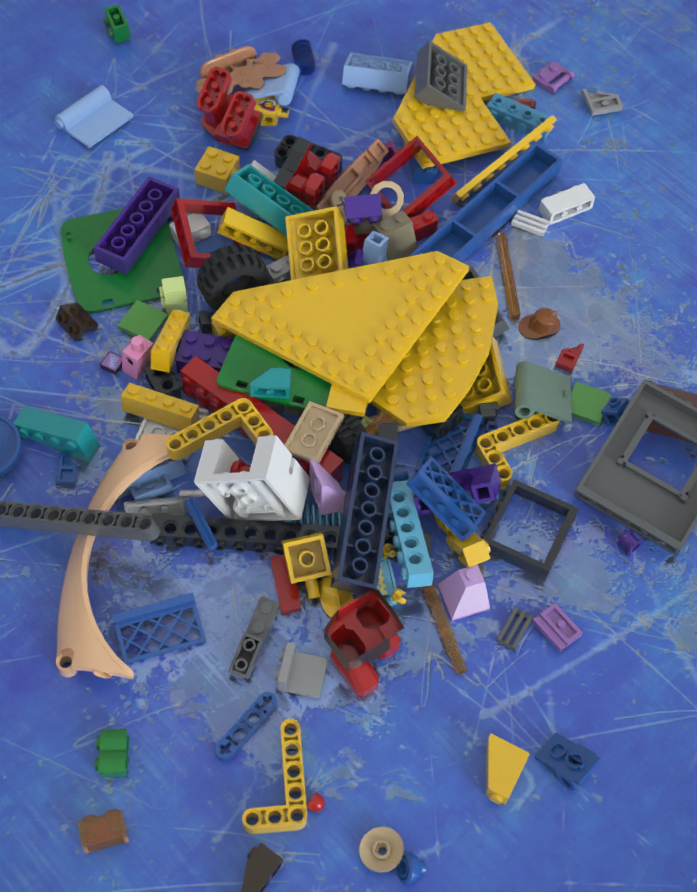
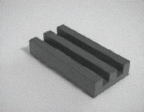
[496,606,534,651]

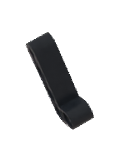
[275,135,343,174]

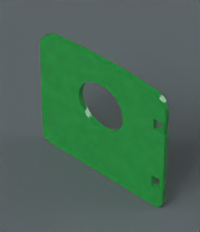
[60,208,186,314]
[217,335,332,410]

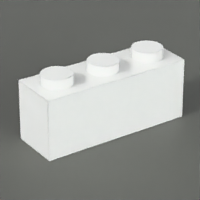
[539,183,595,225]

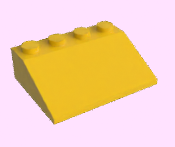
[285,206,348,280]
[459,337,513,414]

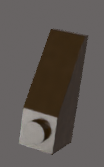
[241,843,283,892]

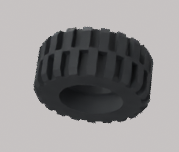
[197,244,270,311]

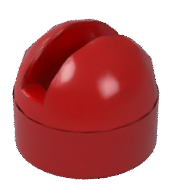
[306,792,325,812]

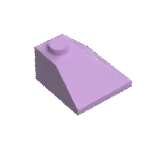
[309,459,346,515]
[437,564,490,621]

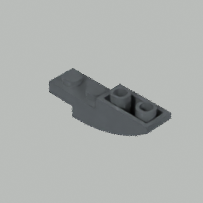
[228,596,281,679]

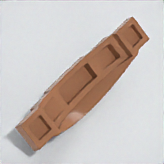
[314,139,389,210]

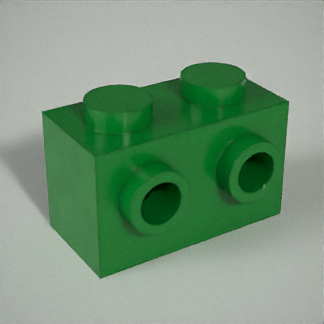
[103,4,131,44]

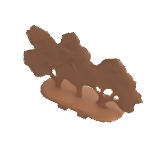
[195,46,287,96]

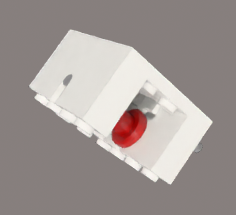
[179,435,310,521]

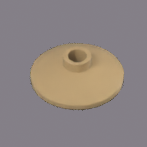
[359,827,404,872]

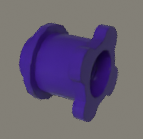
[617,530,644,556]

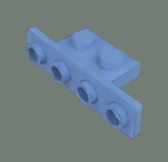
[117,459,186,501]

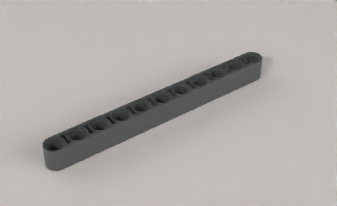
[0,501,160,541]

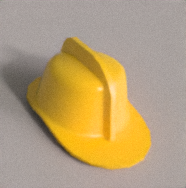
[318,573,354,618]

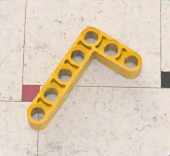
[166,398,273,460]
[475,413,560,489]
[242,719,307,834]

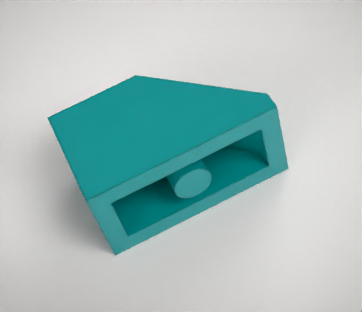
[250,367,291,399]

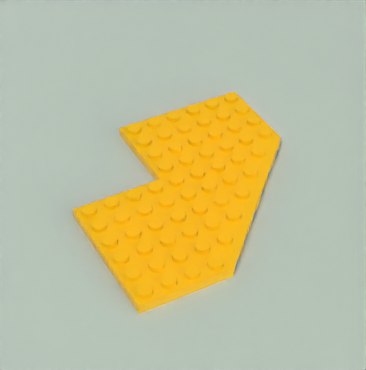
[393,22,536,169]

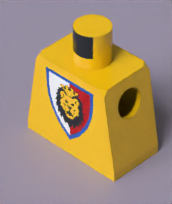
[254,95,289,126]

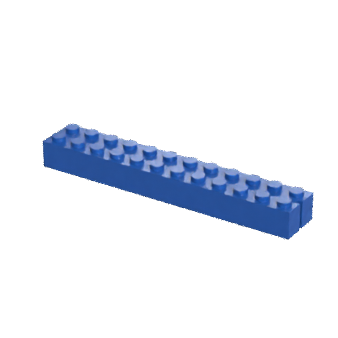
[408,142,563,263]

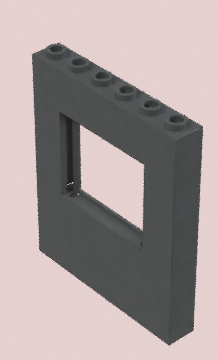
[573,379,697,556]

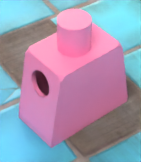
[122,335,154,380]

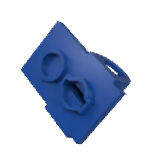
[535,732,601,791]

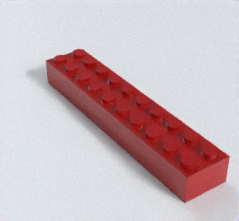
[180,356,343,483]

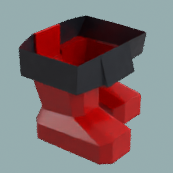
[274,137,340,211]

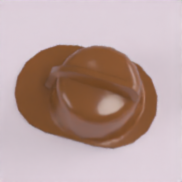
[518,308,561,339]

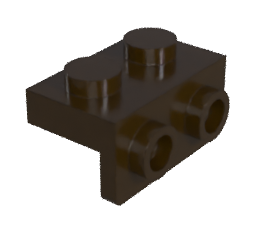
[55,302,99,341]

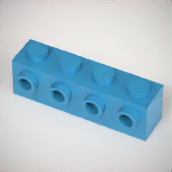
[487,93,551,142]

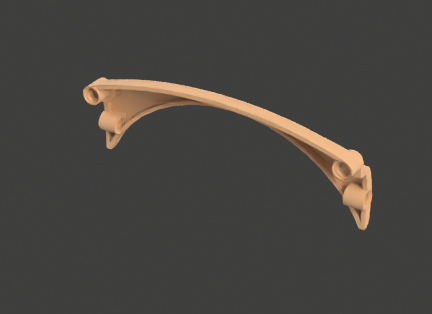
[56,434,179,679]

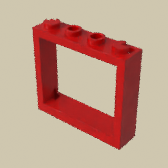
[365,136,457,218]
[171,198,246,268]

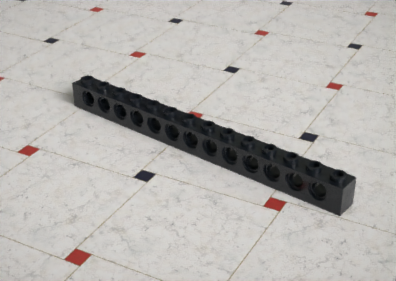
[150,513,431,563]

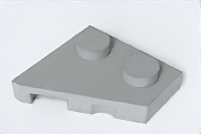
[581,89,623,116]

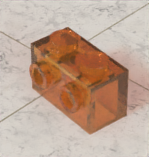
[77,809,130,854]

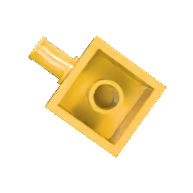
[194,146,240,194]
[281,532,332,599]

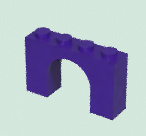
[413,463,501,515]

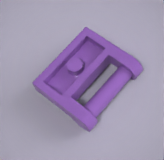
[532,61,575,94]

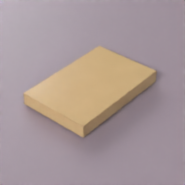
[284,401,345,463]

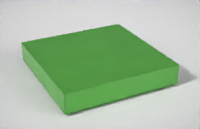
[118,300,168,341]
[571,381,611,426]

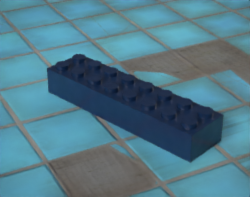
[330,432,399,595]

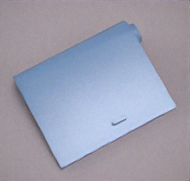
[244,64,300,105]
[54,85,134,148]

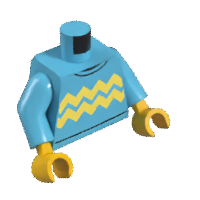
[350,544,406,606]

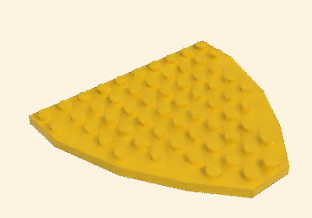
[370,276,498,427]

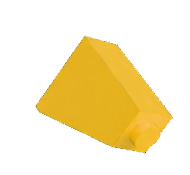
[486,733,530,805]

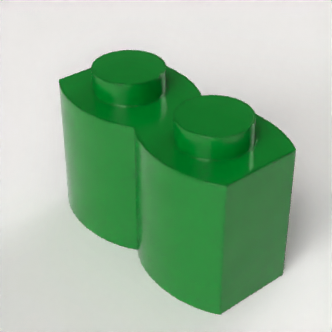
[95,729,129,777]

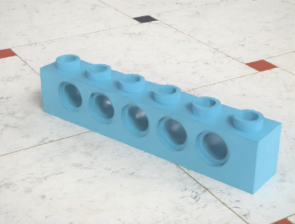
[388,480,434,588]

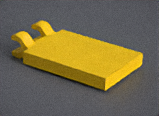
[326,385,368,417]

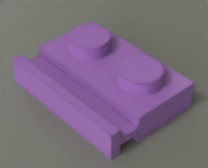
[532,603,583,653]

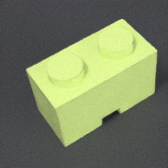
[159,276,188,315]

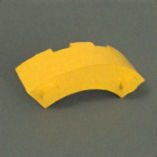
[433,497,490,567]

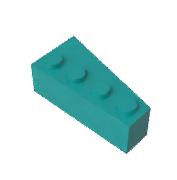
[13,406,100,463]

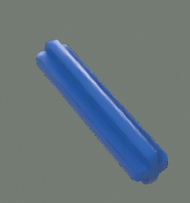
[185,498,218,550]

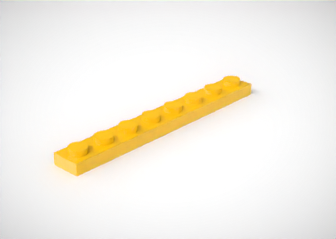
[451,115,557,203]

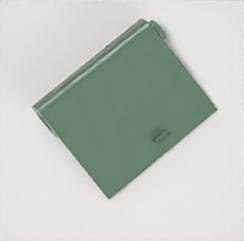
[515,361,572,424]

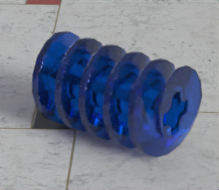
[291,39,315,76]

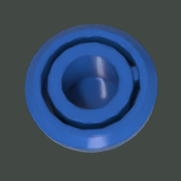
[396,851,426,884]

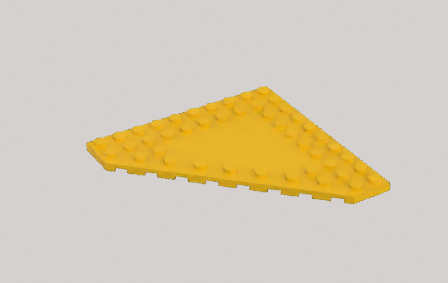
[211,251,469,403]

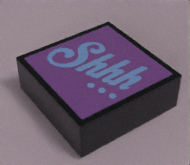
[100,351,122,375]

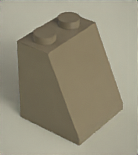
[372,210,417,261]

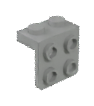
[275,642,327,698]

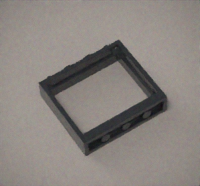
[480,479,579,580]

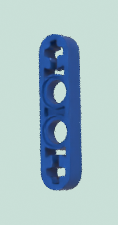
[215,692,277,762]

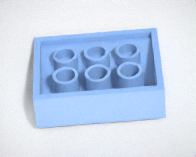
[342,53,413,95]

